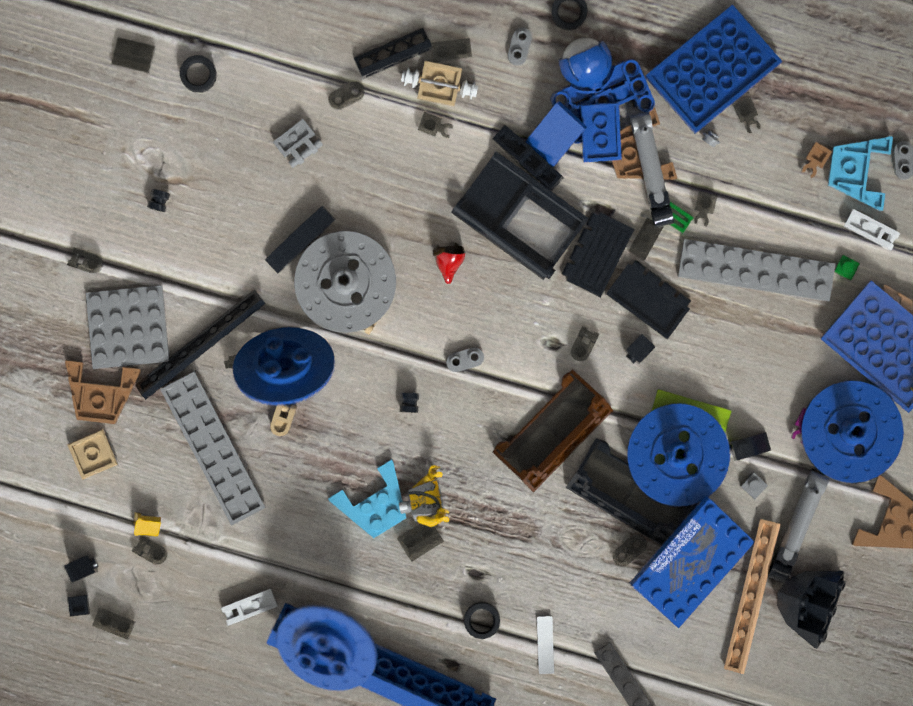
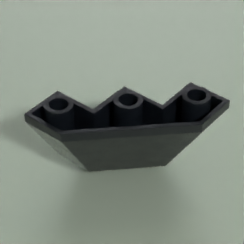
[777,571,846,649]

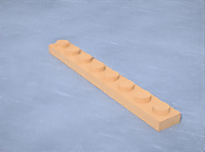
[724,519,780,674]

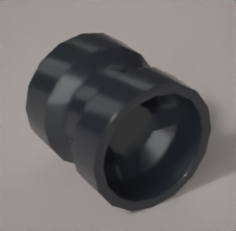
[147,189,170,213]
[400,393,419,413]

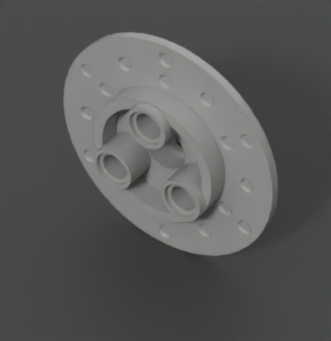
[294,231,396,333]

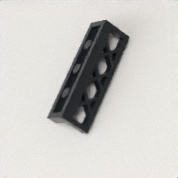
[354,28,433,79]

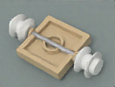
[401,61,478,107]

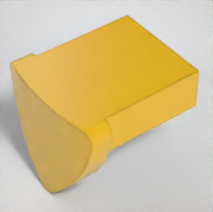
[134,512,161,537]

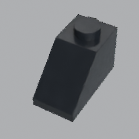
[729,432,771,461]
[63,554,99,583]

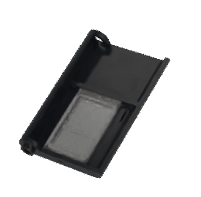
[451,151,589,280]

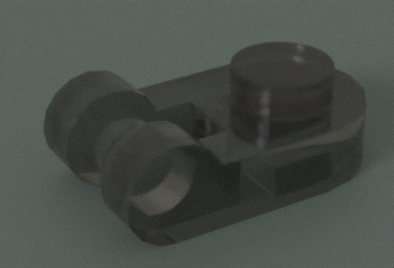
[67,247,103,274]
[571,325,599,362]
[132,535,168,565]

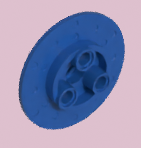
[233,327,335,405]
[801,381,904,483]
[627,404,730,506]
[277,605,377,691]

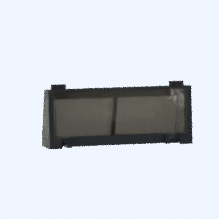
[566,438,691,546]

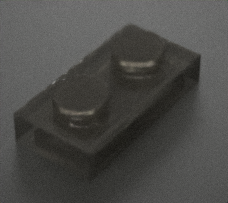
[432,38,472,62]
[628,218,663,261]
[92,607,136,640]

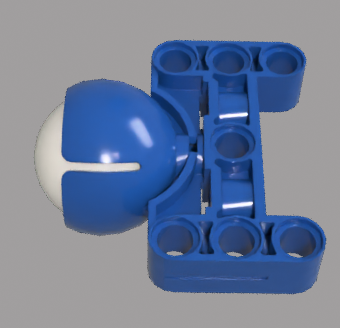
[550,38,655,144]

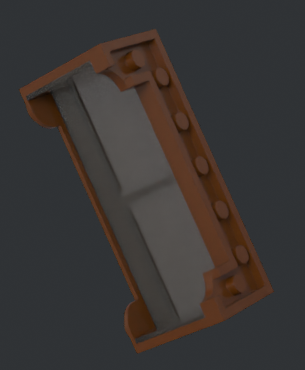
[492,369,613,493]

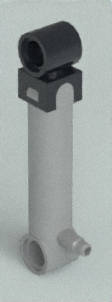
[630,112,674,228]
[768,470,829,583]

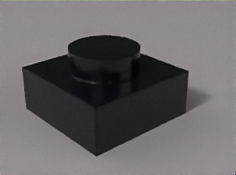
[68,595,90,617]

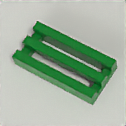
[670,202,694,234]

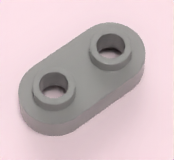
[508,28,532,66]
[893,141,913,180]
[446,348,484,372]

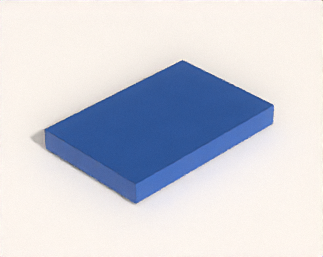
[525,101,587,167]
[580,102,622,162]

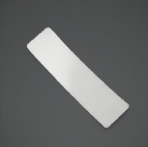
[537,616,554,674]

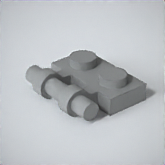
[273,119,323,168]

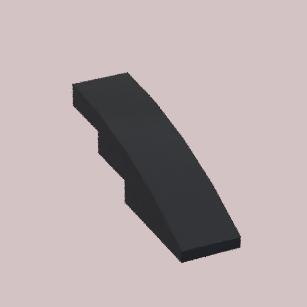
[492,125,563,191]
[265,206,336,274]

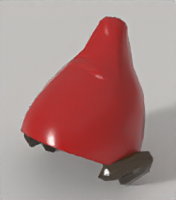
[433,243,466,284]

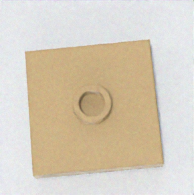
[67,429,118,480]

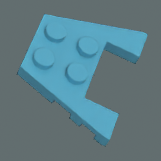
[828,136,893,211]
[328,460,406,538]

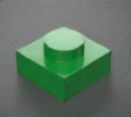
[834,255,860,281]

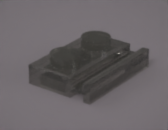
[111,37,156,74]
[397,524,444,562]

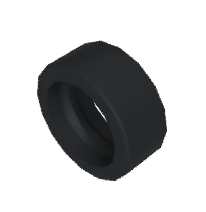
[551,0,588,31]
[180,55,217,93]
[464,602,500,639]

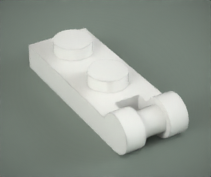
[844,209,900,251]
[221,588,278,626]

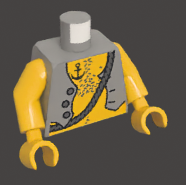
[399,465,449,527]

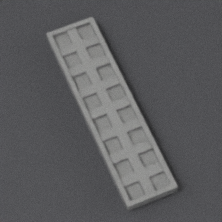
[678,239,835,302]
[160,371,266,526]

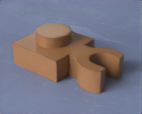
[801,142,832,178]

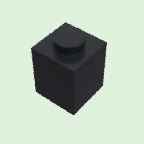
[625,334,655,364]

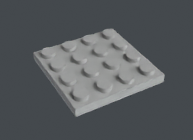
[86,285,169,369]

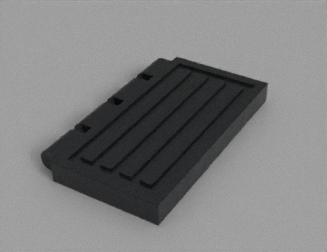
[561,212,635,298]
[605,260,691,340]

